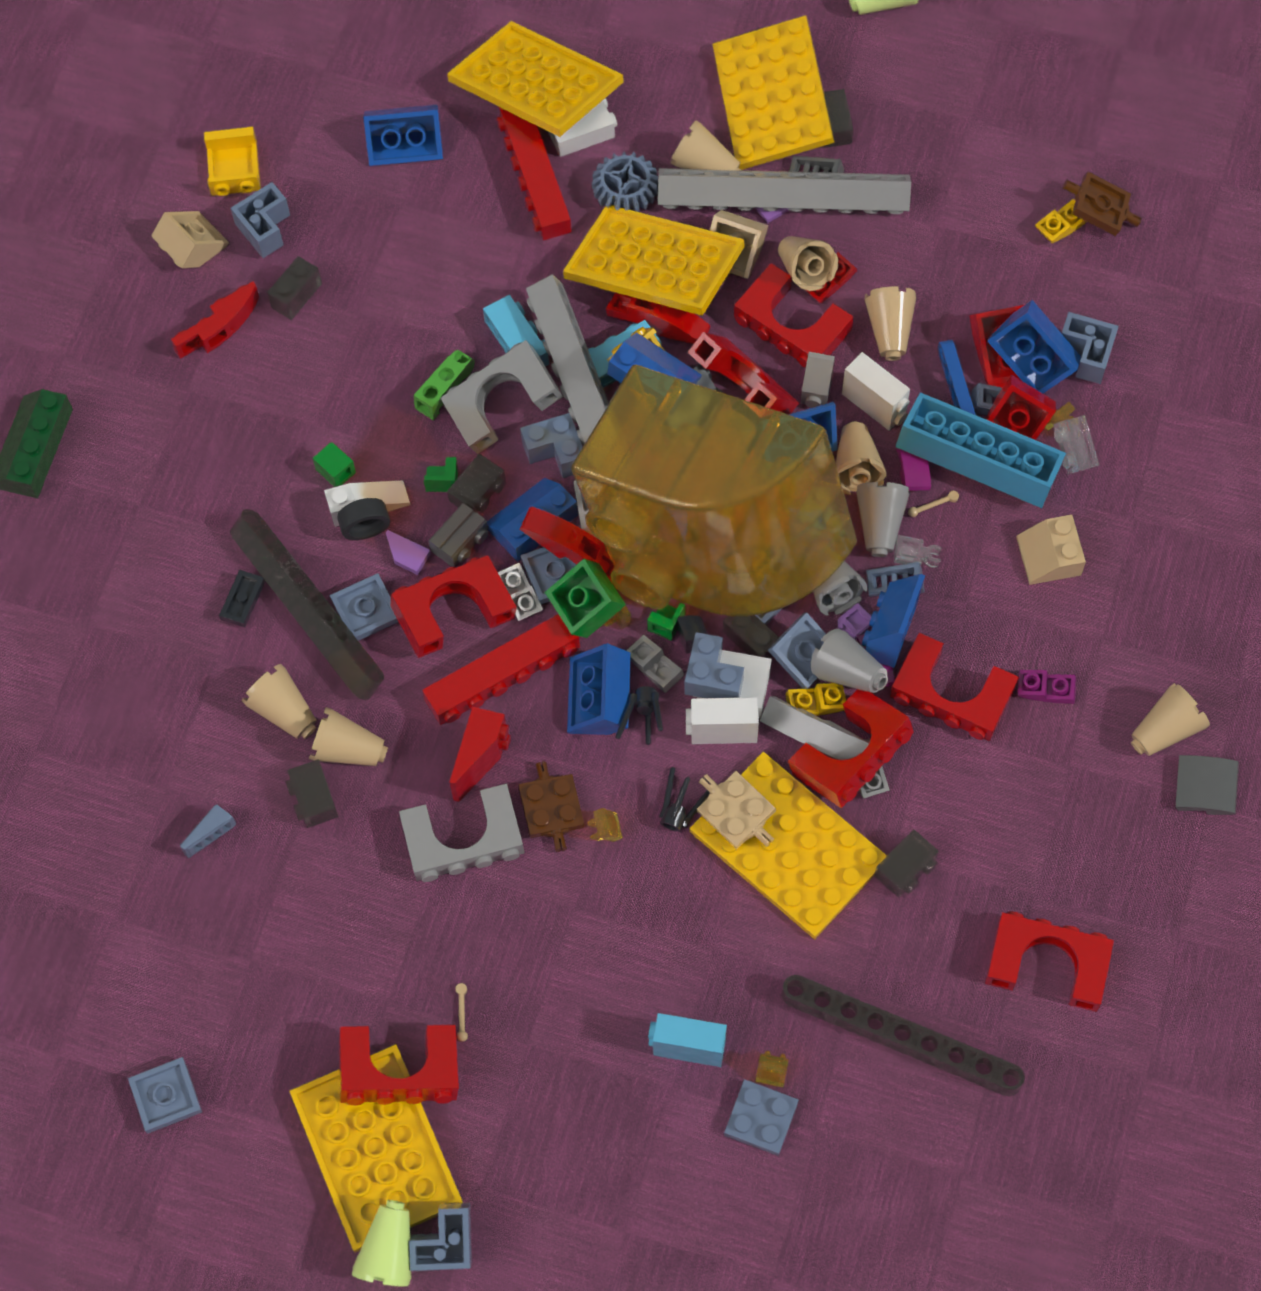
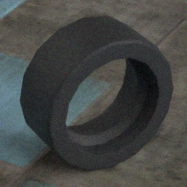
[337,498,391,540]

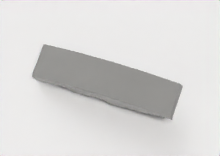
[760,696,870,760]

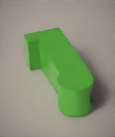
[413,350,475,421]

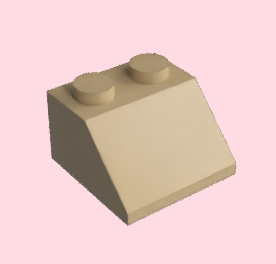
[710,210,768,279]
[152,211,229,268]
[1016,515,1086,585]

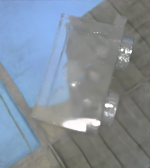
[1053,415,1099,474]

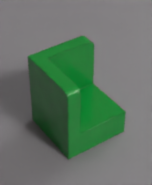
[312,442,356,487]
[424,457,458,492]
[647,602,685,641]

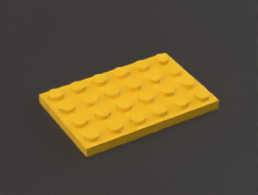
[713,15,834,170]
[447,21,624,137]
[563,205,745,316]
[690,752,889,940]
[290,1045,463,1253]

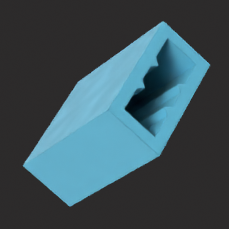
[648,1013,727,1067]

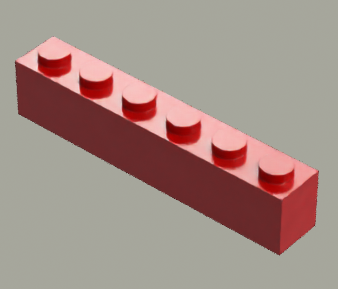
[496,107,572,241]
[422,614,580,726]

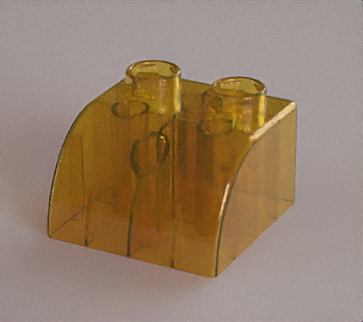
[571,365,857,617]

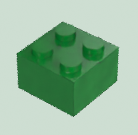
[545,559,626,638]

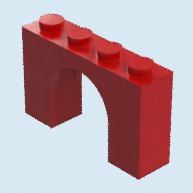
[734,263,853,368]
[687,332,799,420]
[390,555,517,658]
[890,633,1019,741]
[788,689,914,808]
[985,911,1114,1012]
[339,1025,459,1105]

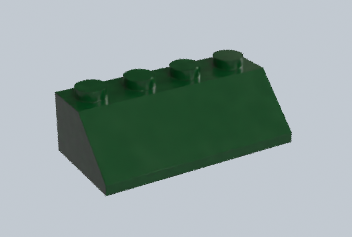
[0,389,73,499]

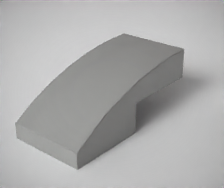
[626,635,684,693]

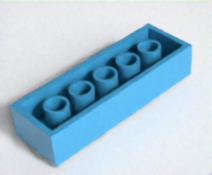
[896,392,1066,508]

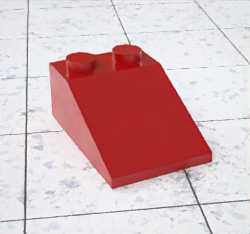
[969,305,1024,388]
[449,707,511,802]

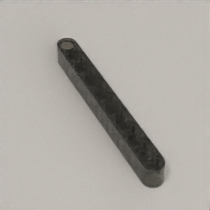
[230,509,384,700]
[782,975,1025,1096]

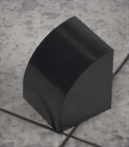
[677,615,708,654]

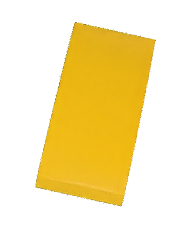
[1035,199,1087,243]
[785,683,846,716]

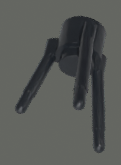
[615,686,663,745]
[659,766,710,832]

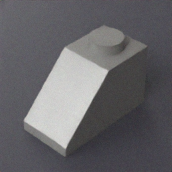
[801,352,835,408]

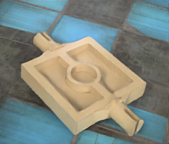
[697,771,776,850]

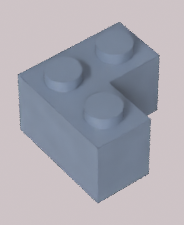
[230,182,290,258]
[1062,312,1119,384]
[520,413,587,478]
[685,632,744,698]
[409,1202,472,1271]

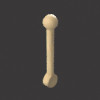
[908,491,959,517]
[456,983,468,1042]

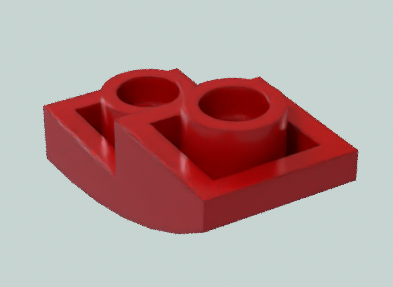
[804,252,858,304]

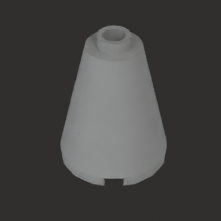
[856,482,909,557]
[803,542,867,615]
[811,629,888,693]

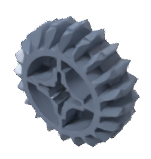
[592,151,659,212]

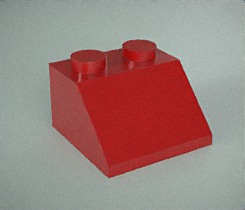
[986,375,1056,440]

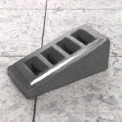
[789,156,844,173]

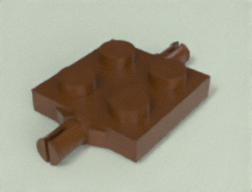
[1062,171,1142,236]
[518,761,584,852]

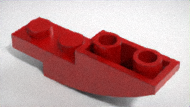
[171,281,260,359]
[606,293,710,344]
[520,507,621,582]

